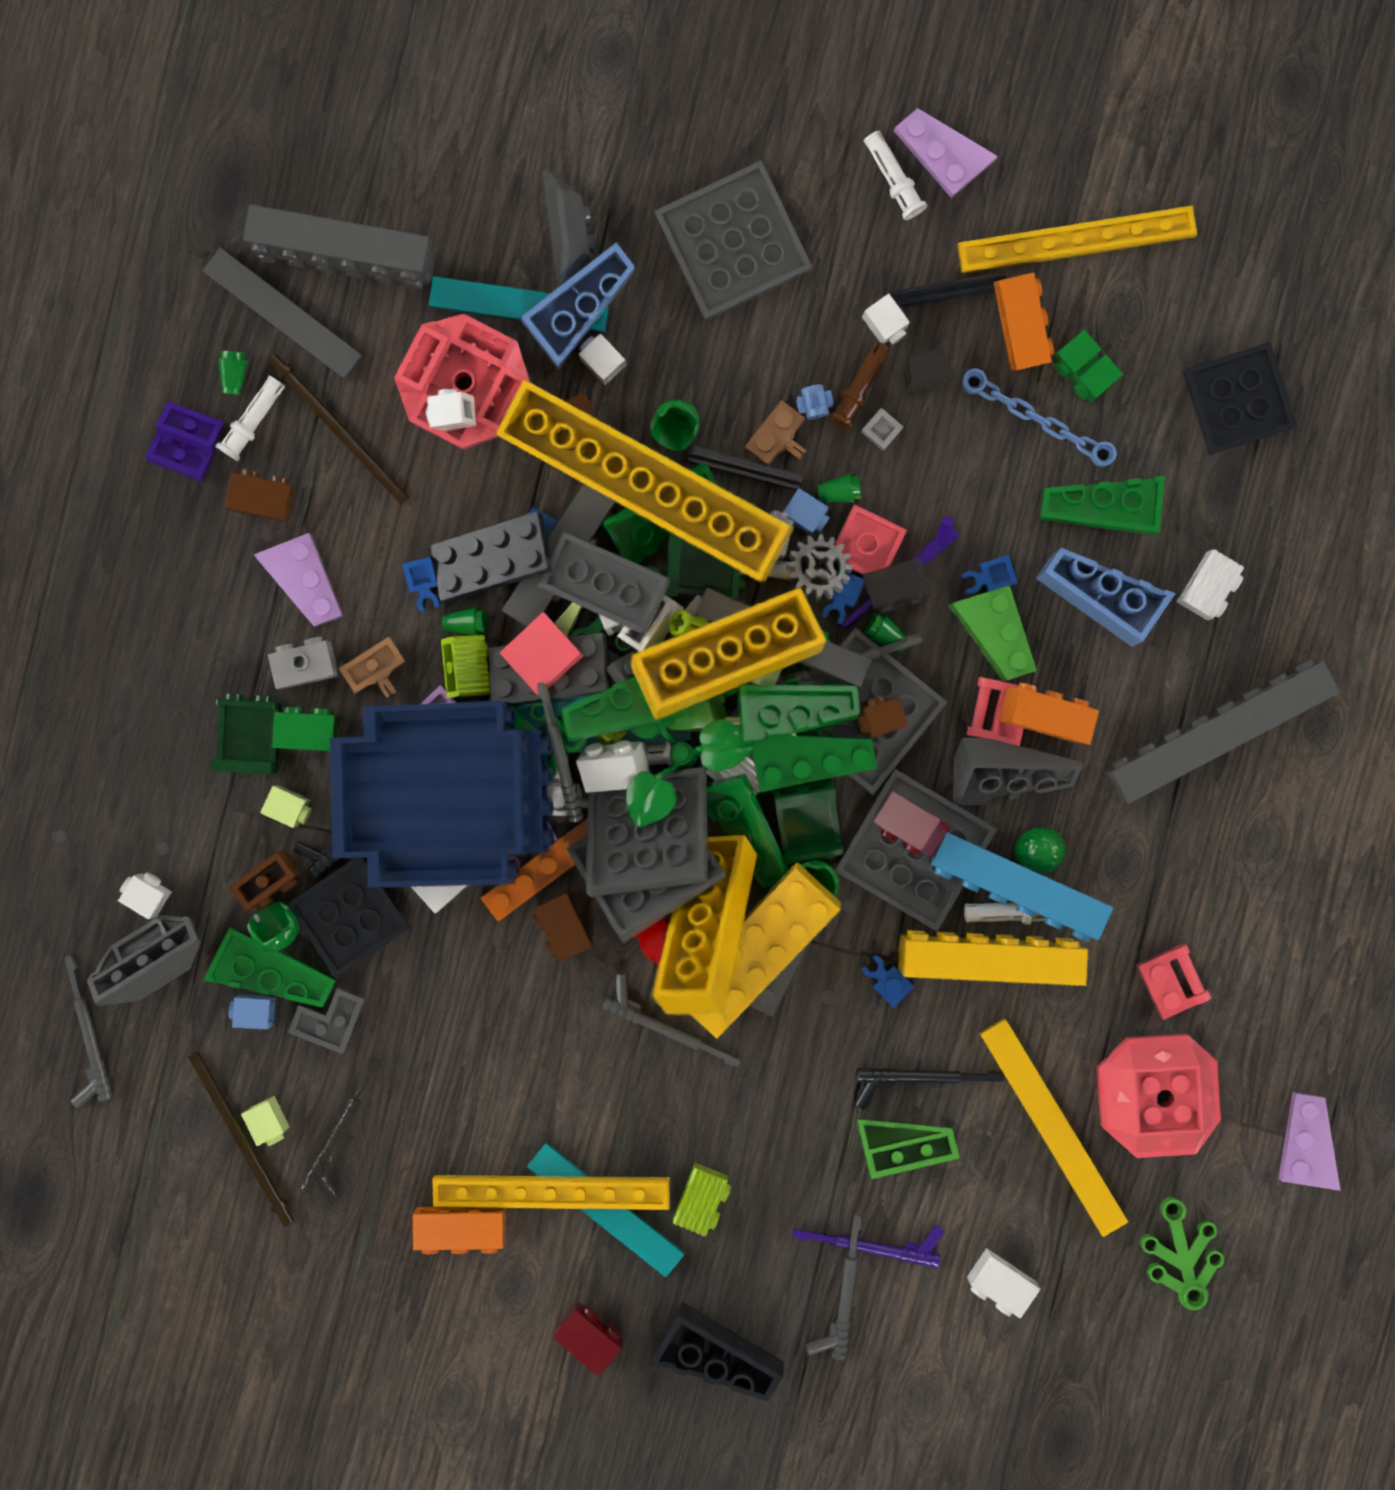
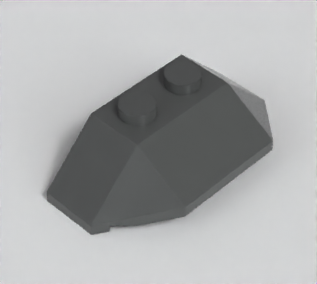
[542,170,595,288]
[87,915,200,1006]

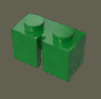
[1052,329,1123,403]
[272,707,340,751]

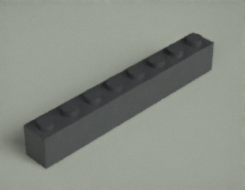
[1106,659,1340,804]

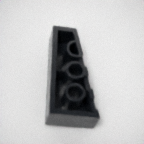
[649,1302,784,1401]

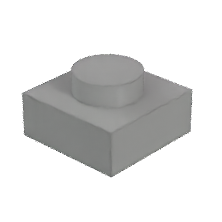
[861,408,903,451]

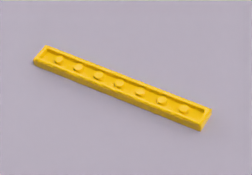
[957,205,1197,274]
[979,1018,1128,1237]
[432,1175,670,1210]

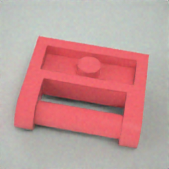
[966,677,1024,746]
[1136,943,1212,1020]

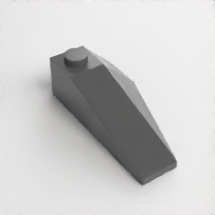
[953,738,1083,805]

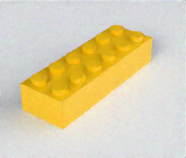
[631,587,826,720]
[653,835,757,1014]
[690,862,841,1038]
[898,930,1088,986]

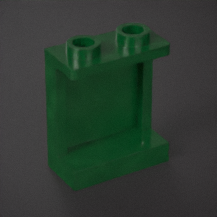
[665,531,745,600]
[211,694,281,774]
[773,778,844,864]

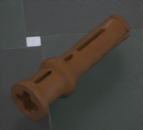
[828,341,890,430]

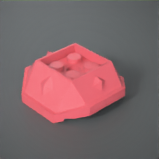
[394,314,530,450]
[1097,1033,1221,1158]

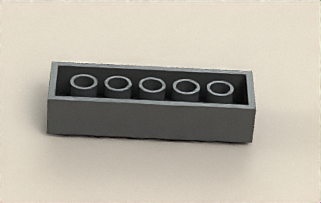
[243,204,437,289]

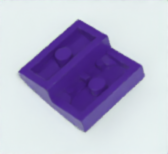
[145,401,224,482]

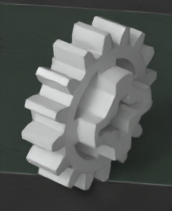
[787,534,853,601]

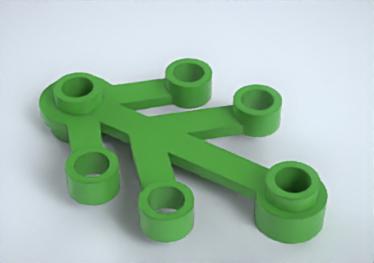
[1140,1197,1224,1311]

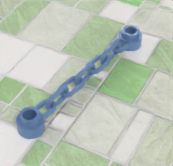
[962,368,1117,467]

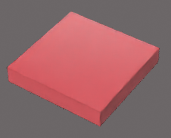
[834,504,907,584]
[500,612,584,695]

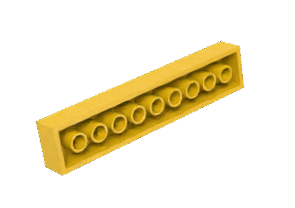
[496,380,794,582]

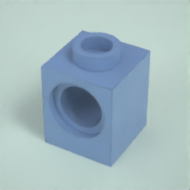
[783,488,830,536]
[228,994,276,1030]

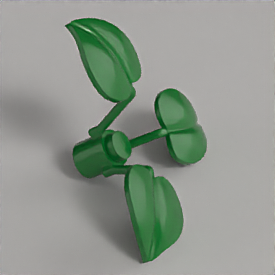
[626,719,755,828]

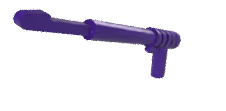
[840,516,959,630]
[792,1225,945,1268]

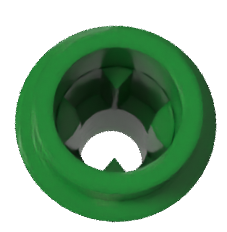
[218,351,248,395]
[818,473,862,503]
[442,607,488,635]
[864,613,907,653]

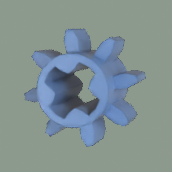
[796,384,834,420]

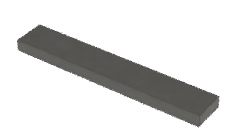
[202,248,363,380]
[694,588,872,690]

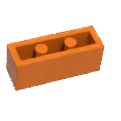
[993,272,1054,371]
[998,683,1099,745]
[413,1207,506,1255]

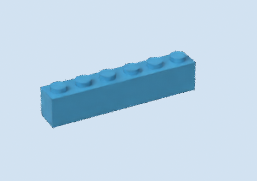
[930,833,1114,943]

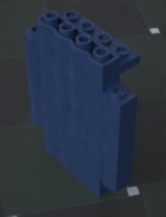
[330,701,554,888]

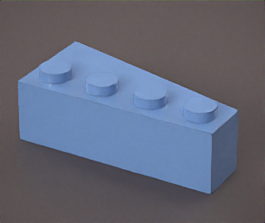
[521,243,635,370]
[1036,548,1176,647]

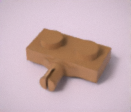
[745,400,807,466]
[339,637,406,699]

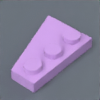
[894,108,998,198]
[254,533,343,627]
[1279,1092,1341,1191]

